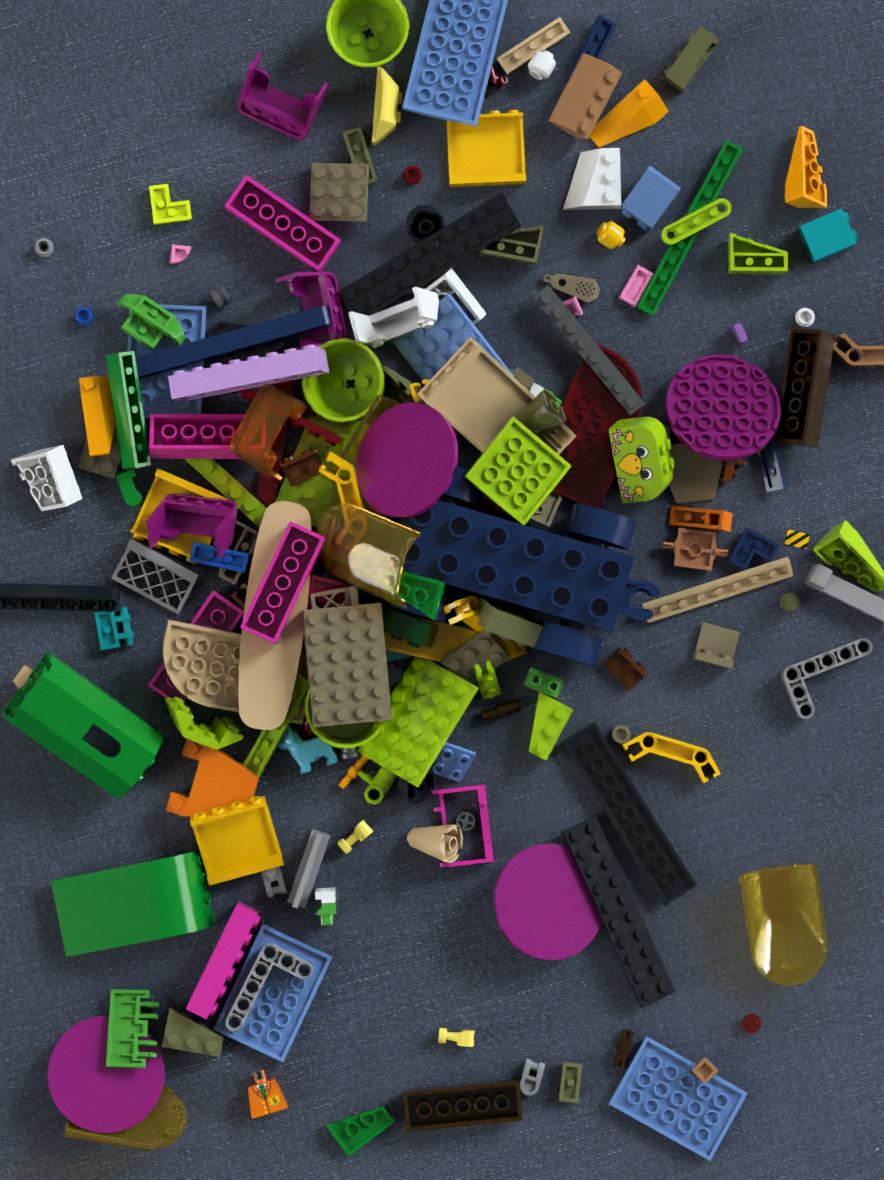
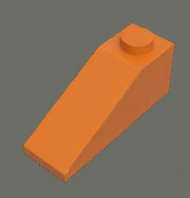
[669,506,733,532]

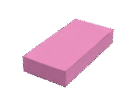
[619,265,654,307]

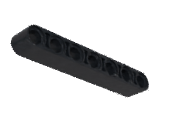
[0,583,120,612]

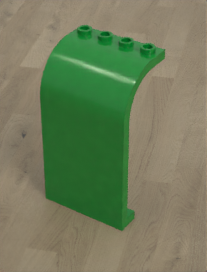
[51,850,215,957]

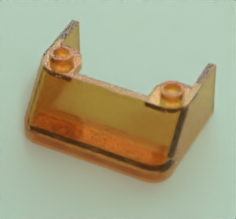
[230,384,317,481]

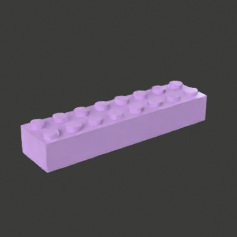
[168,345,329,402]

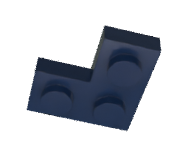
[728,527,780,570]

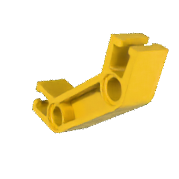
[319,451,368,553]
[443,596,527,662]
[622,732,721,783]

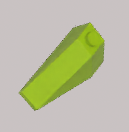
[813,520,884,594]

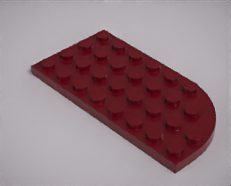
[552,344,642,509]

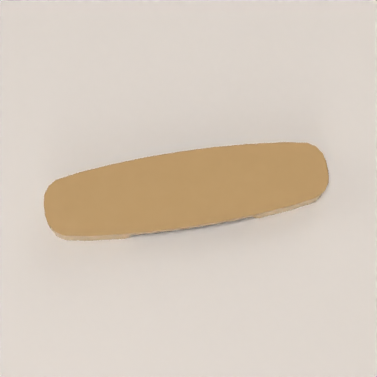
[238,501,312,730]

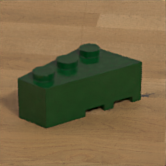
[381,605,439,648]

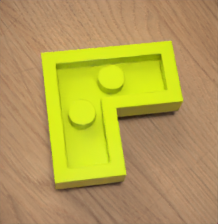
[149,184,192,225]

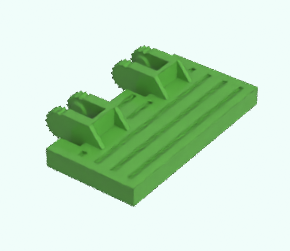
[106,989,159,1068]

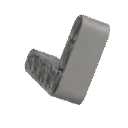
[804,564,884,622]
[781,638,873,719]
[225,943,313,1031]

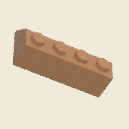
[548,53,623,140]

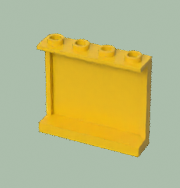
[447,110,526,187]
[130,468,229,565]
[190,796,284,886]

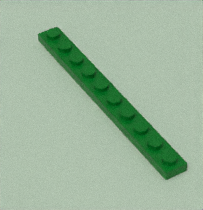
[637,140,743,316]

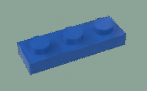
[190,542,251,573]

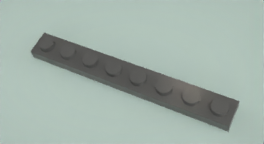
[533,285,645,416]

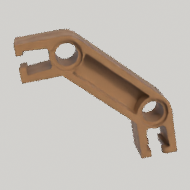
[833,333,884,368]

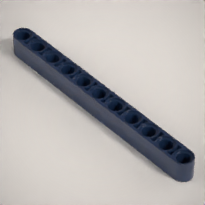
[135,305,332,379]

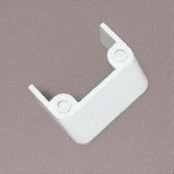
[349,287,439,348]

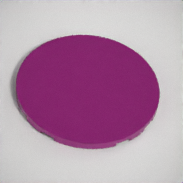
[665,355,781,461]
[356,402,458,518]
[494,844,602,960]
[48,1016,165,1133]

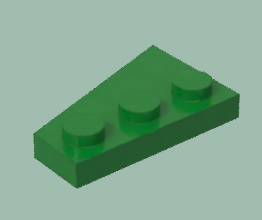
[384,568,445,620]
[326,1105,395,1157]

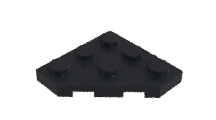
[205,321,285,364]

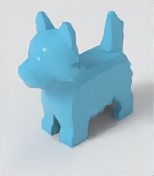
[278,726,338,774]

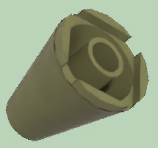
[516,390,566,434]

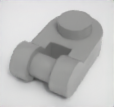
[262,866,287,898]
[520,1059,545,1096]

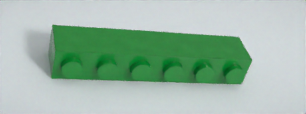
[105,351,151,469]

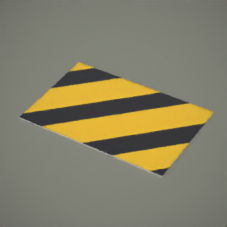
[784,529,810,549]

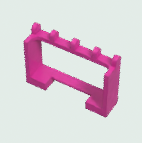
[431,784,494,867]

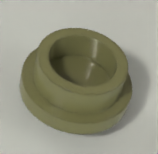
[780,592,799,612]

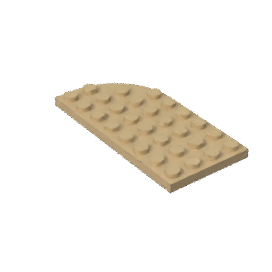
[162,620,308,724]

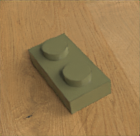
[558,1061,582,1103]

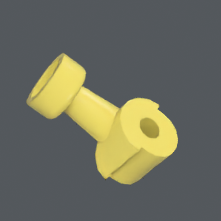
[337,819,373,854]
[438,1028,475,1047]

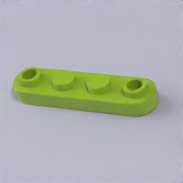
[661,198,732,245]

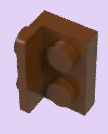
[281,448,322,487]
[718,458,747,484]
[603,647,647,691]

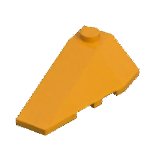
[590,80,669,148]
[785,126,827,208]
[79,375,116,457]

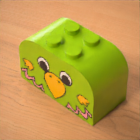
[609,417,674,504]

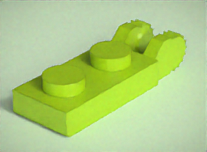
[474,660,501,700]

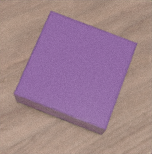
[732,323,748,345]

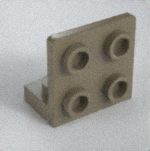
[693,622,740,669]

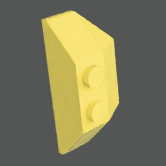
[372,66,403,146]

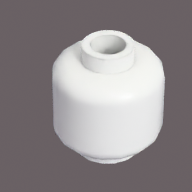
[528,50,556,80]

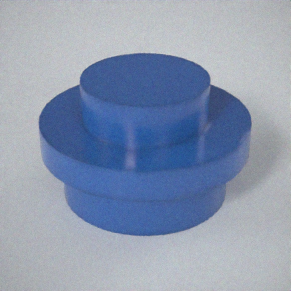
[74,307,94,326]

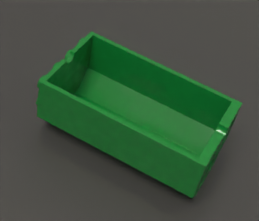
[2,651,164,799]

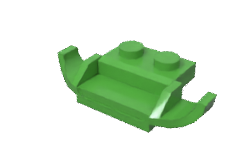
[117,294,185,350]

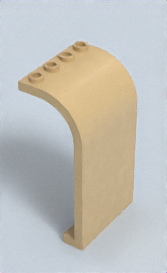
[417,337,576,455]

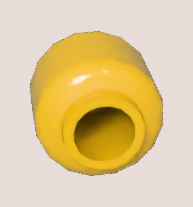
[596,221,626,249]

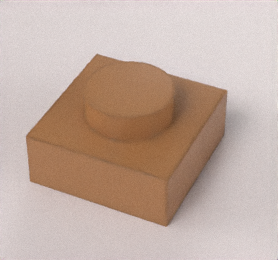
[691,1056,719,1084]

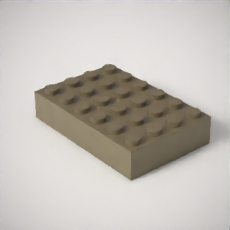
[302,603,392,727]

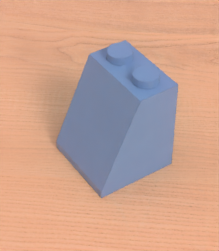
[620,166,681,231]

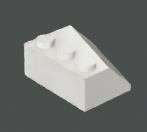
[563,148,621,210]
[411,269,486,325]
[11,445,82,511]

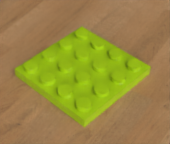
[464,416,571,525]

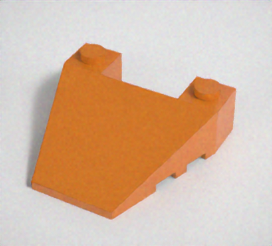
[166,739,259,816]

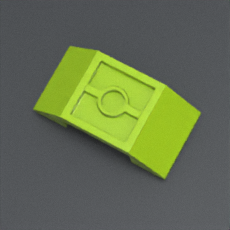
[165,697,244,750]

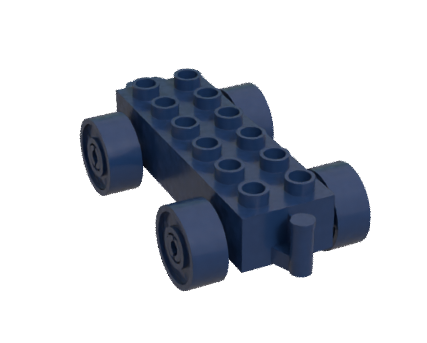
[370,467,660,667]

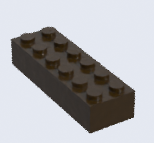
[774,329,835,448]
[403,1079,523,1132]

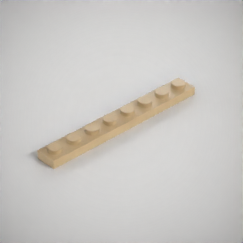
[642,557,793,623]

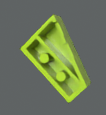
[728,232,788,275]
[528,692,573,761]

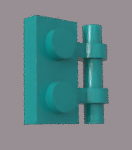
[94,607,134,650]

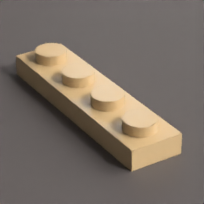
[496,17,571,75]

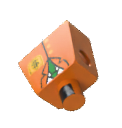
[248,1070,288,1119]

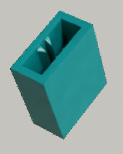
[798,208,858,264]

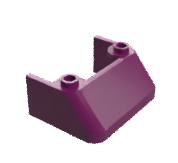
[237,52,328,140]
[275,272,348,350]
[146,493,238,557]

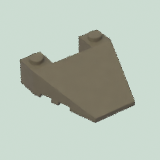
[664,426,723,504]

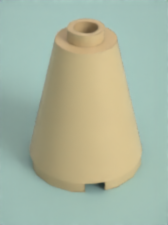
[407,824,463,863]

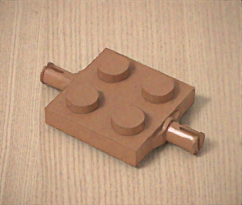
[662,528,728,571]

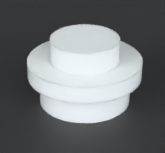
[795,308,815,327]

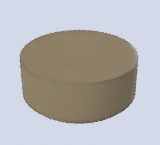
[611,725,631,744]

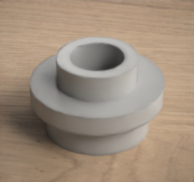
[34,238,54,257]

